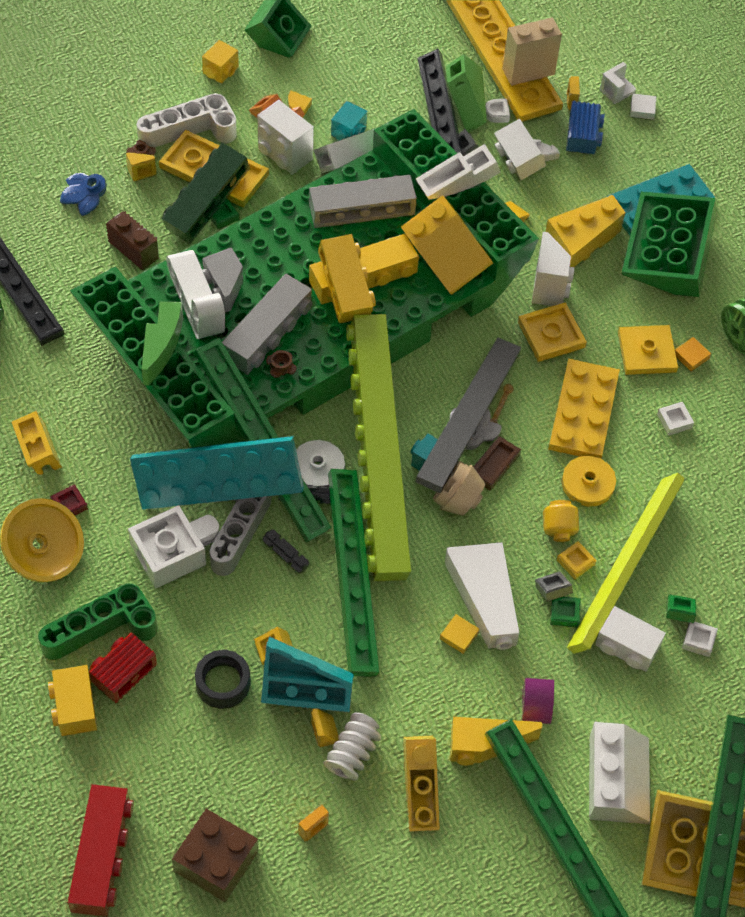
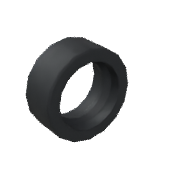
[195,649,251,709]

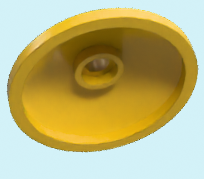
[0,498,84,583]

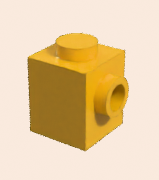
[202,40,239,84]

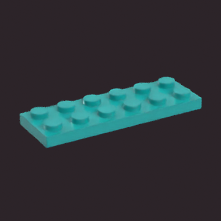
[130,436,304,510]

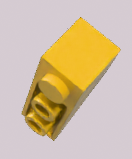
[403,736,440,831]

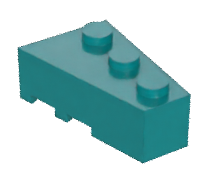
[261,637,354,712]

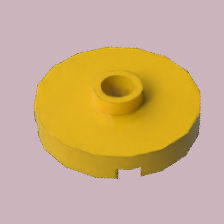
[561,456,616,507]

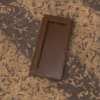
[474,436,521,491]

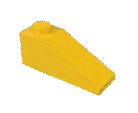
[450,717,542,766]

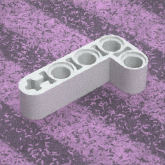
[137,94,237,147]
[166,250,225,339]

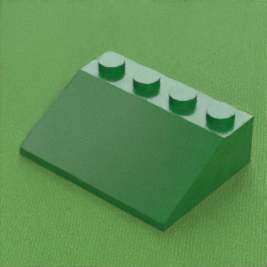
[622,191,717,297]

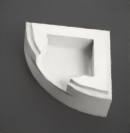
[533,139,560,161]

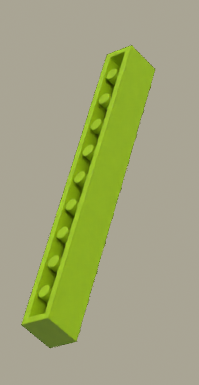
[346,314,411,581]

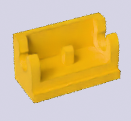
[12,411,62,475]

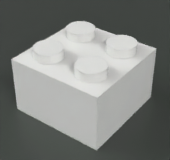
[257,100,314,175]

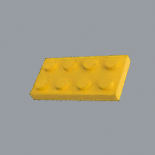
[159,130,269,208]
[548,358,620,458]

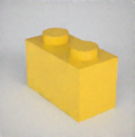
[48,665,97,736]

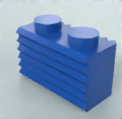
[566,101,605,154]

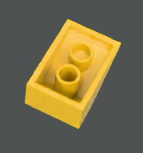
[401,195,493,295]

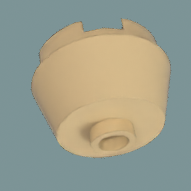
[433,461,485,516]

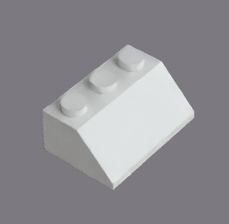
[589,722,650,824]

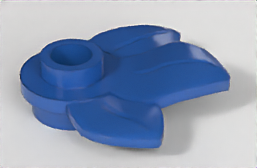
[60,173,107,216]

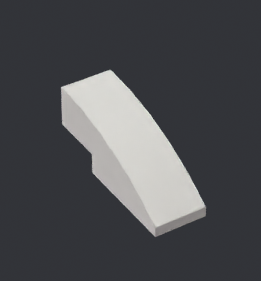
[416,144,501,200]

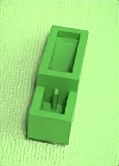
[142,301,183,385]

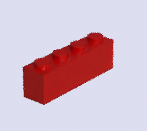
[67,784,134,917]

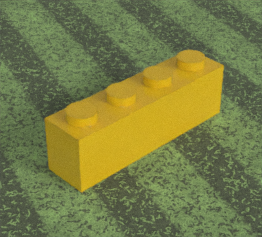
[309,234,419,304]

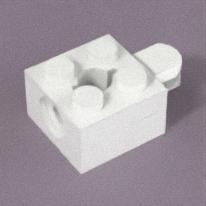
[128,505,219,589]

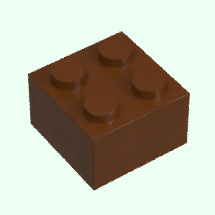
[172,808,259,903]

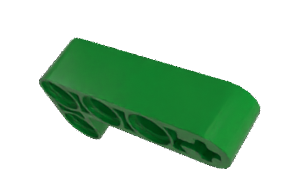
[38,583,157,660]

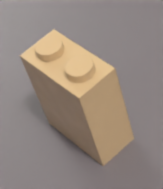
[502,17,562,85]

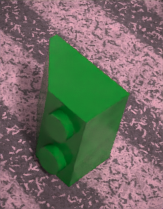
[244,0,312,58]

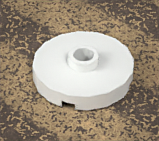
[296,440,345,490]

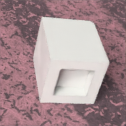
[600,62,636,104]

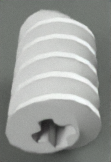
[323,712,381,781]

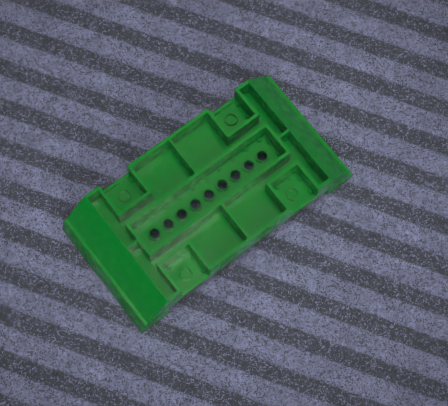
[70,109,539,448]

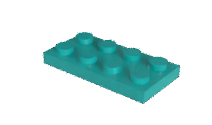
[606,164,715,236]

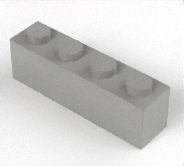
[309,175,416,228]
[222,274,312,375]

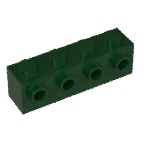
[162,142,250,244]

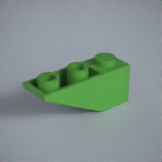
[446,54,487,133]

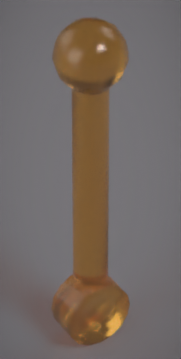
[490,384,514,424]

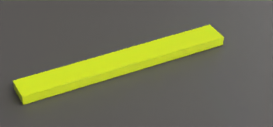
[567,472,685,654]

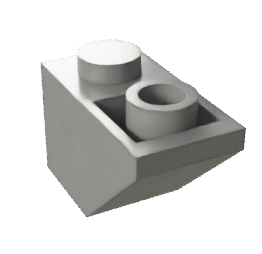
[202,247,243,313]

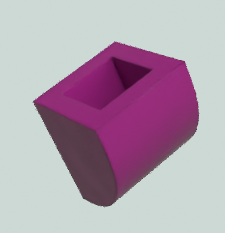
[522,678,554,724]

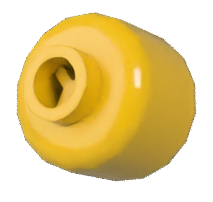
[543,500,579,542]

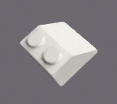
[532,232,574,306]

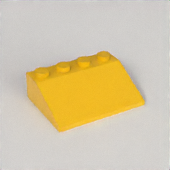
[642,790,745,907]

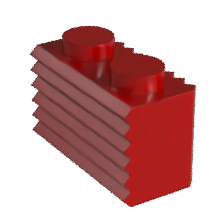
[89,633,157,703]

